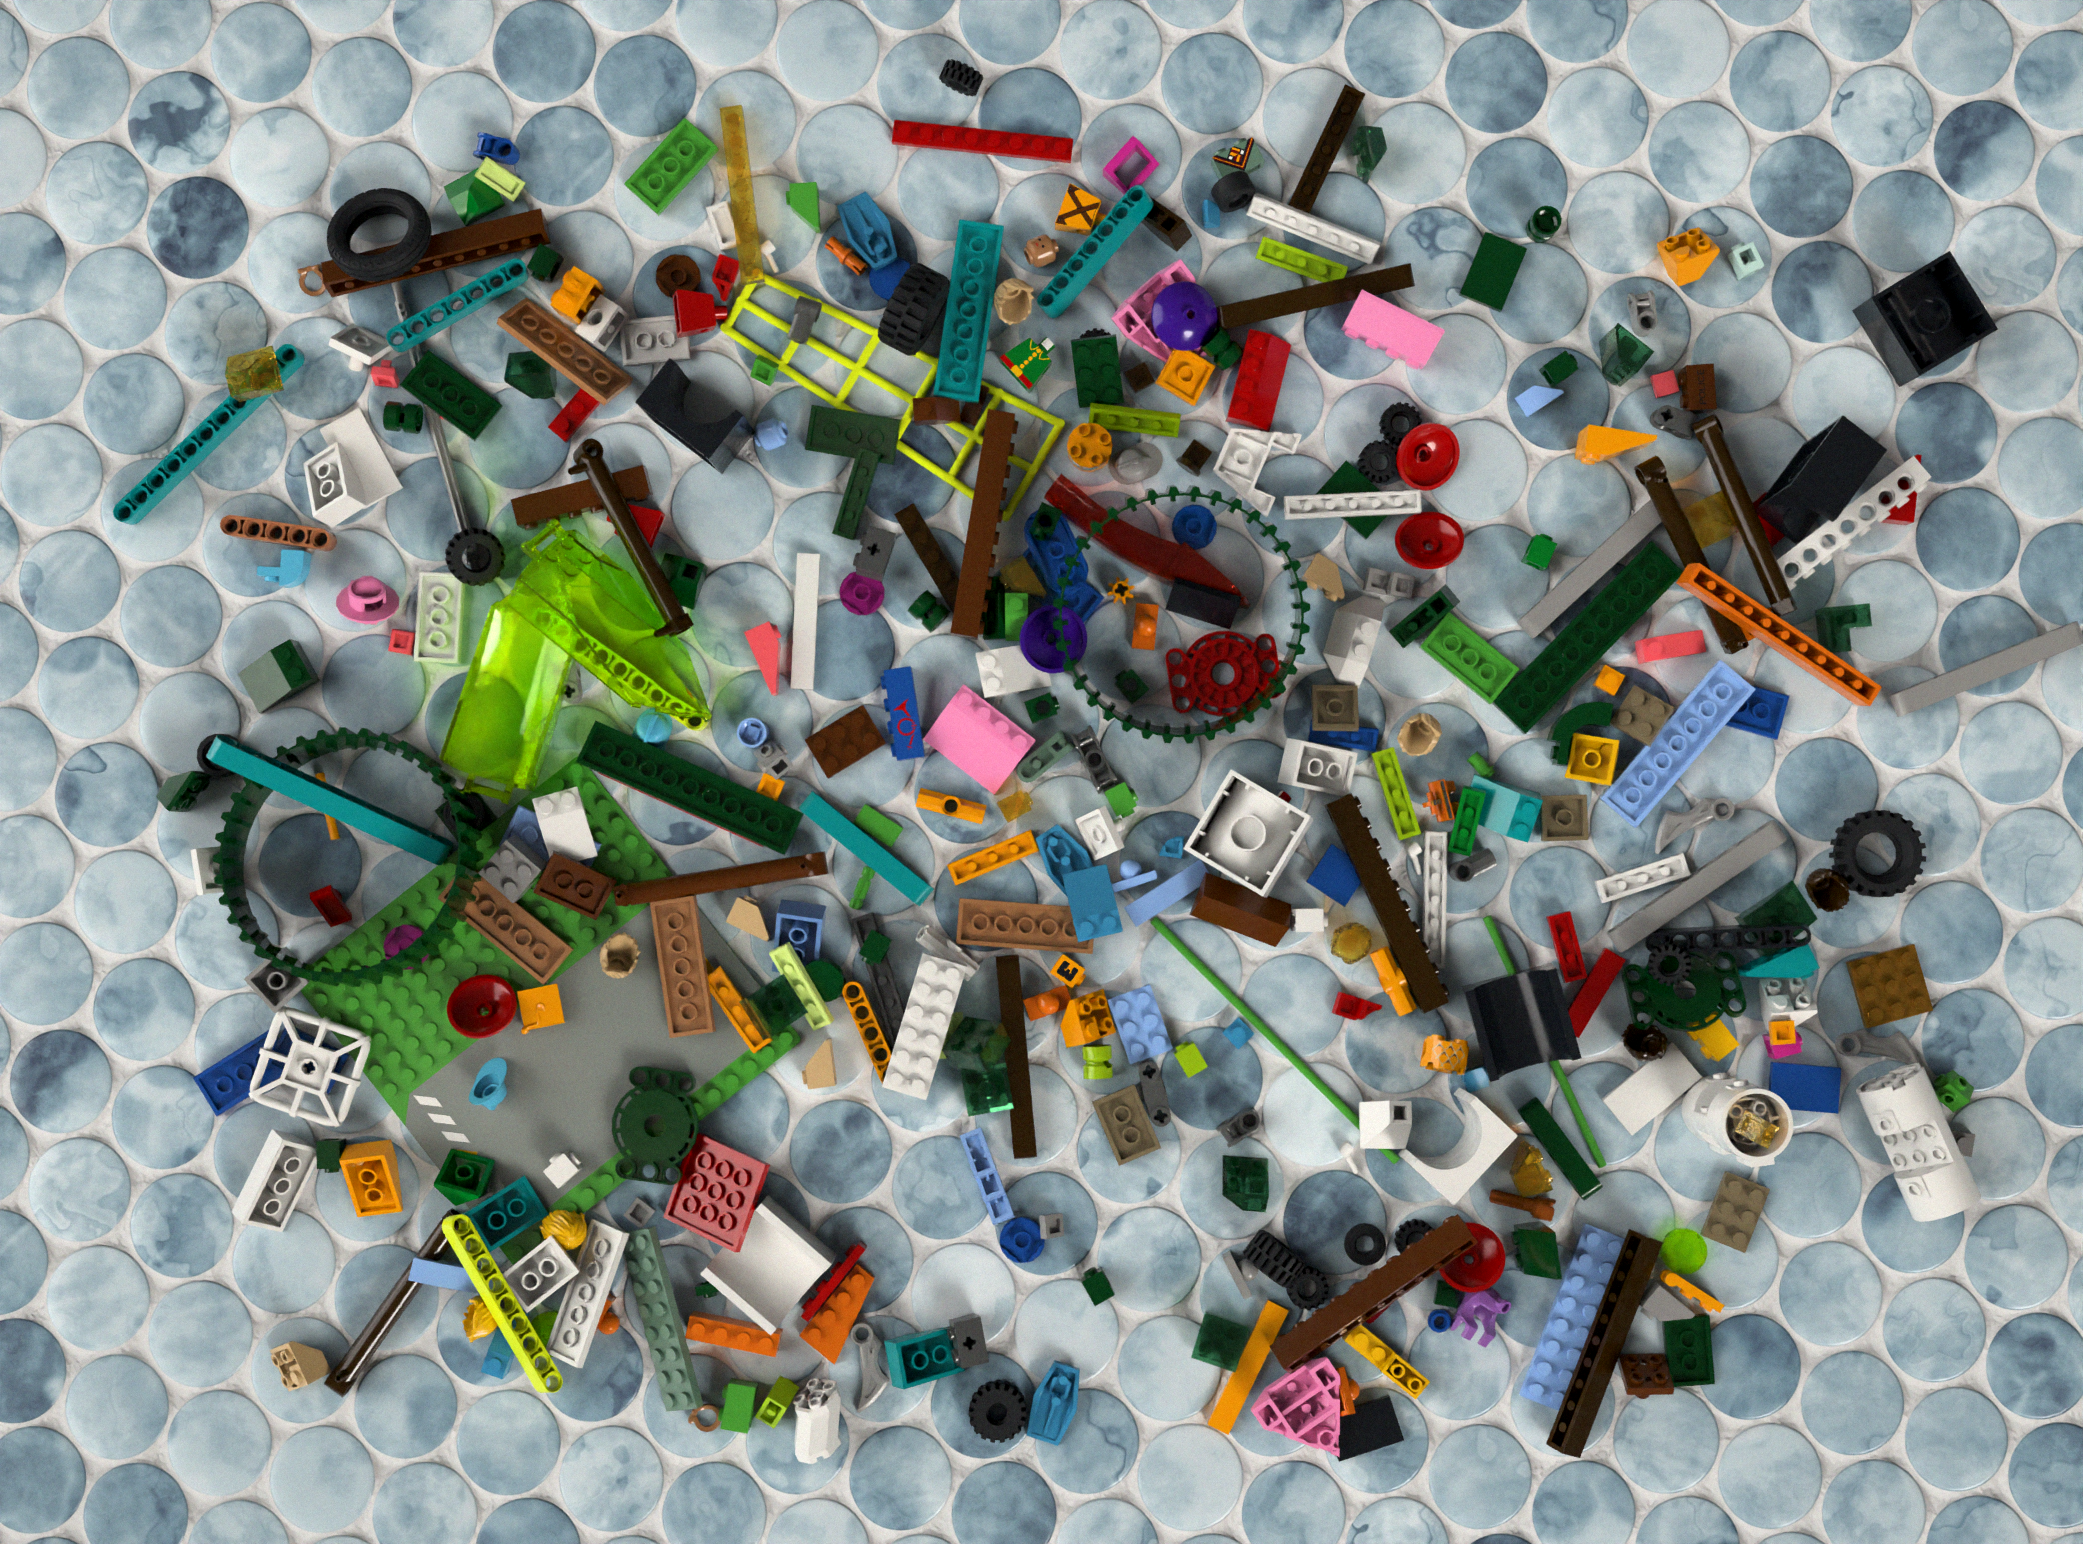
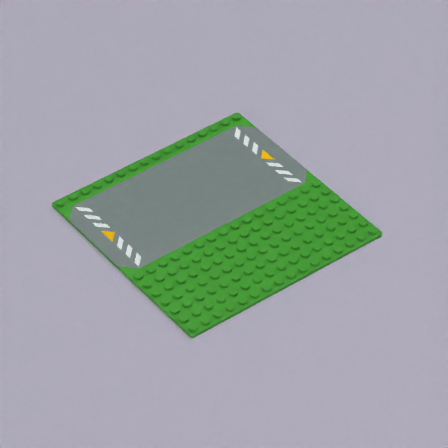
[301,757,801,1265]

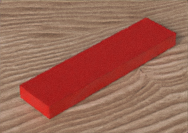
[1568,948,1626,1038]

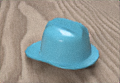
[631,708,673,751]
[469,1057,507,1110]

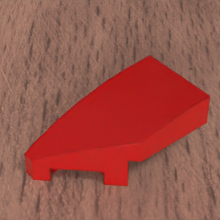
[712,254,742,302]
[1332,991,1382,1020]

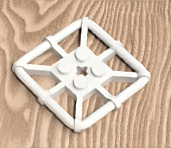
[249,1006,372,1128]

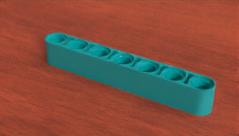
[1037,185,1154,318]
[386,259,529,352]
[798,791,934,907]

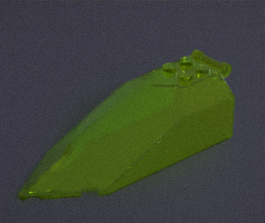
[508,519,712,722]
[439,559,581,805]

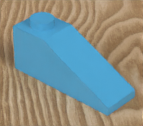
[481,1305,530,1379]

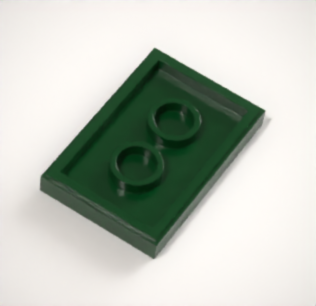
[1459,232,1527,312]
[1315,460,1388,540]
[1662,1313,1715,1387]

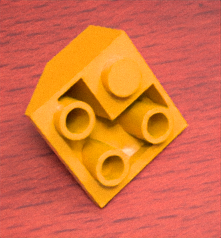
[1657,227,1720,287]
[1060,989,1116,1048]

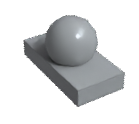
[1222,1251,1258,1299]

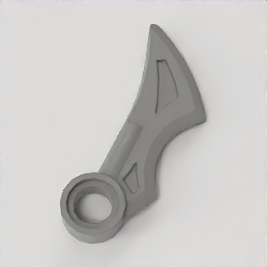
[1655,798,1734,854]
[1835,1029,1922,1067]
[850,1320,890,1413]

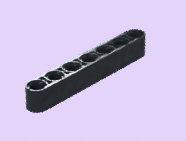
[1645,922,1811,952]

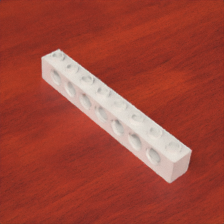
[1777,456,1931,591]

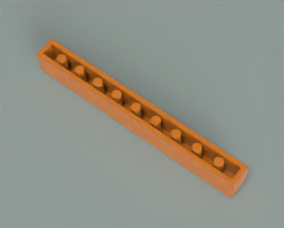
[1676,563,1882,706]

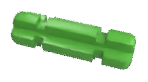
[849,866,875,910]

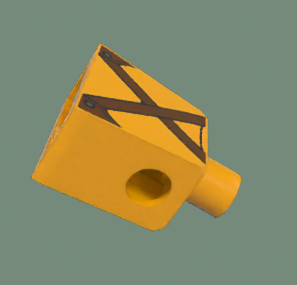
[1055,183,1107,236]

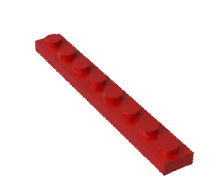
[892,120,1073,163]

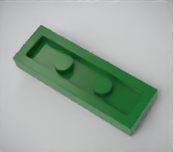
[1448,785,1486,857]

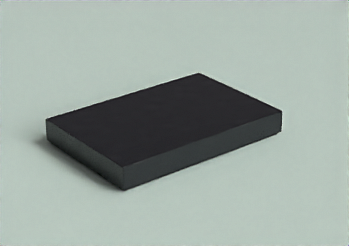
[1165,577,1241,629]
[1337,1395,1404,1462]

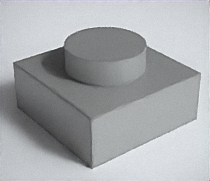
[1950,1129,1975,1157]
[623,1196,657,1229]
[1039,1213,1064,1239]

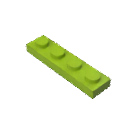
[1255,236,1348,283]
[1088,403,1181,438]
[1371,747,1421,841]

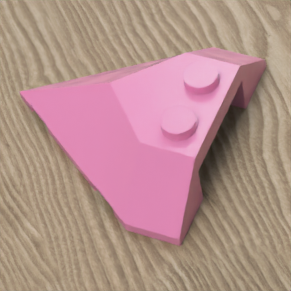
[1251,1357,1340,1457]

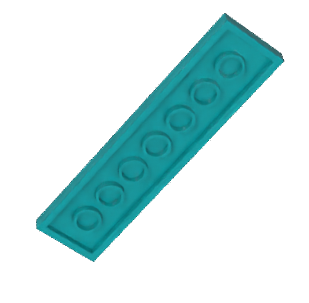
[933,219,1004,403]

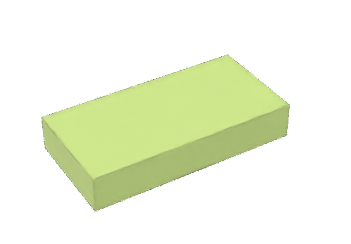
[474,156,525,202]

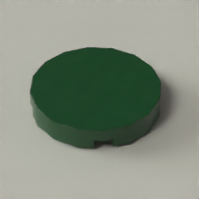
[804,958,846,1002]

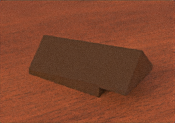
[1189,872,1292,947]

